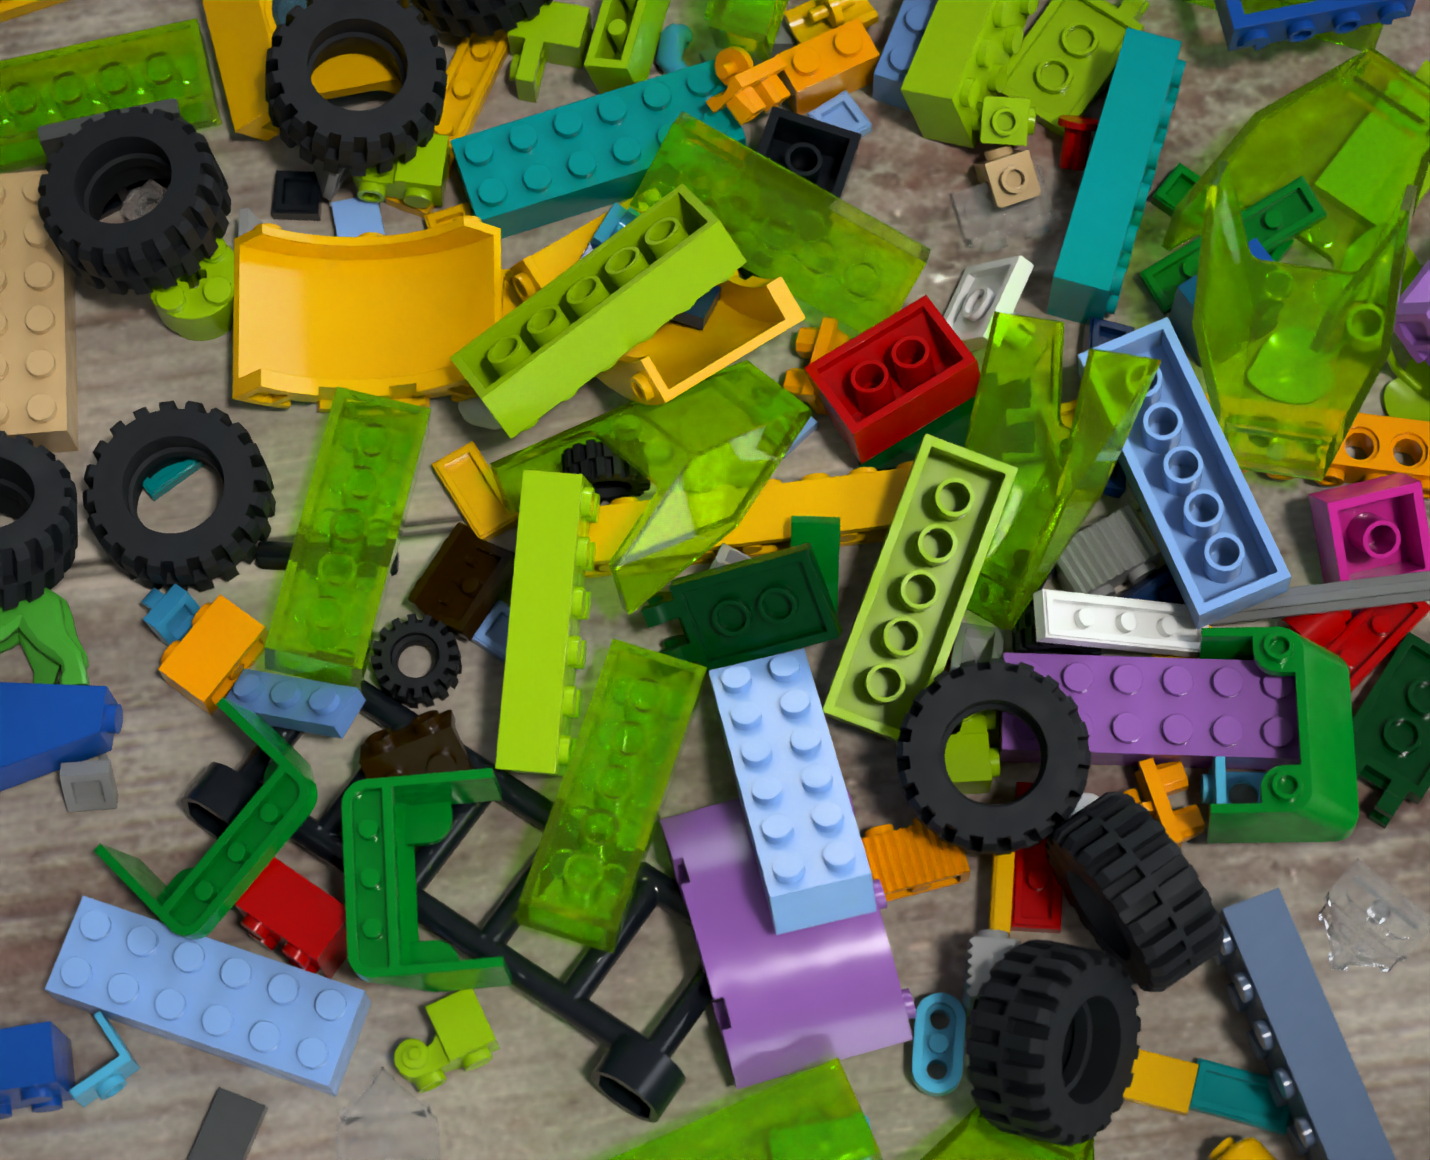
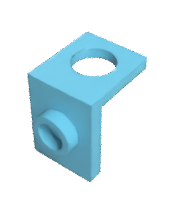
[1200,756,1266,815]
[69,1011,141,1107]

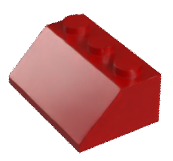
[804,295,983,464]

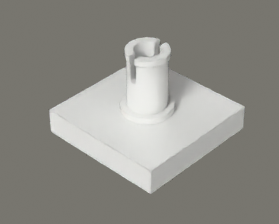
[943,255,1034,351]

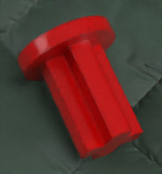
[1058,115,1099,171]

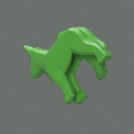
[0,587,90,685]

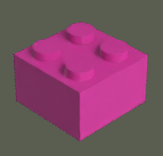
[1308,472,1430,583]

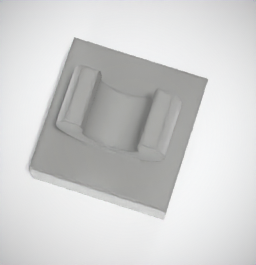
[59,754,118,812]

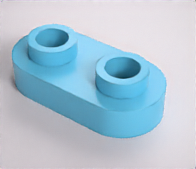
[911,993,966,1097]

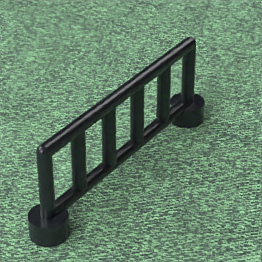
[181,661,713,1123]

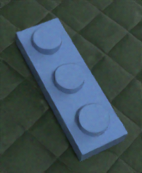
[226,668,366,739]

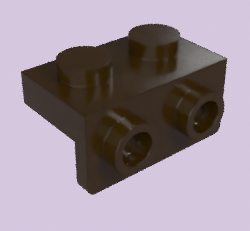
[408,522,515,641]
[359,709,474,779]

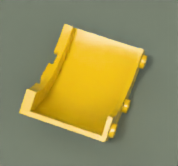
[509,180,806,405]
[232,215,502,413]

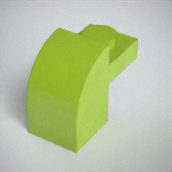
[508,2,592,103]

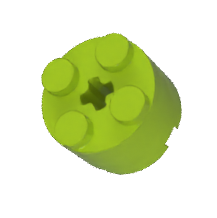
[148,238,234,341]

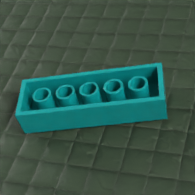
[1046,27,1187,324]
[450,59,747,239]

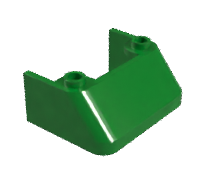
[1198,627,1359,843]
[94,697,318,939]
[341,768,512,992]

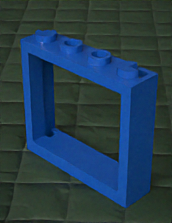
[1214,0,1416,51]

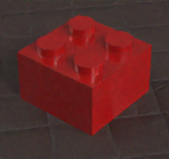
[235,857,348,979]

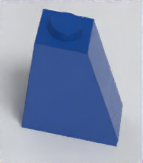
[0,682,123,791]

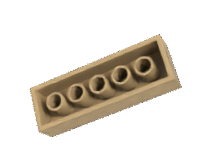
[0,170,79,453]

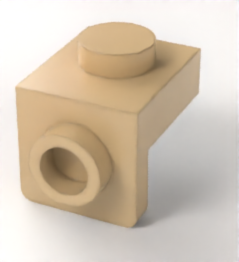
[973,145,1041,208]

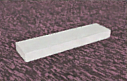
[1033,589,1209,658]

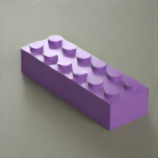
[999,653,1301,770]

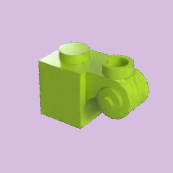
[353,134,450,208]
[945,710,1000,794]
[394,989,500,1093]

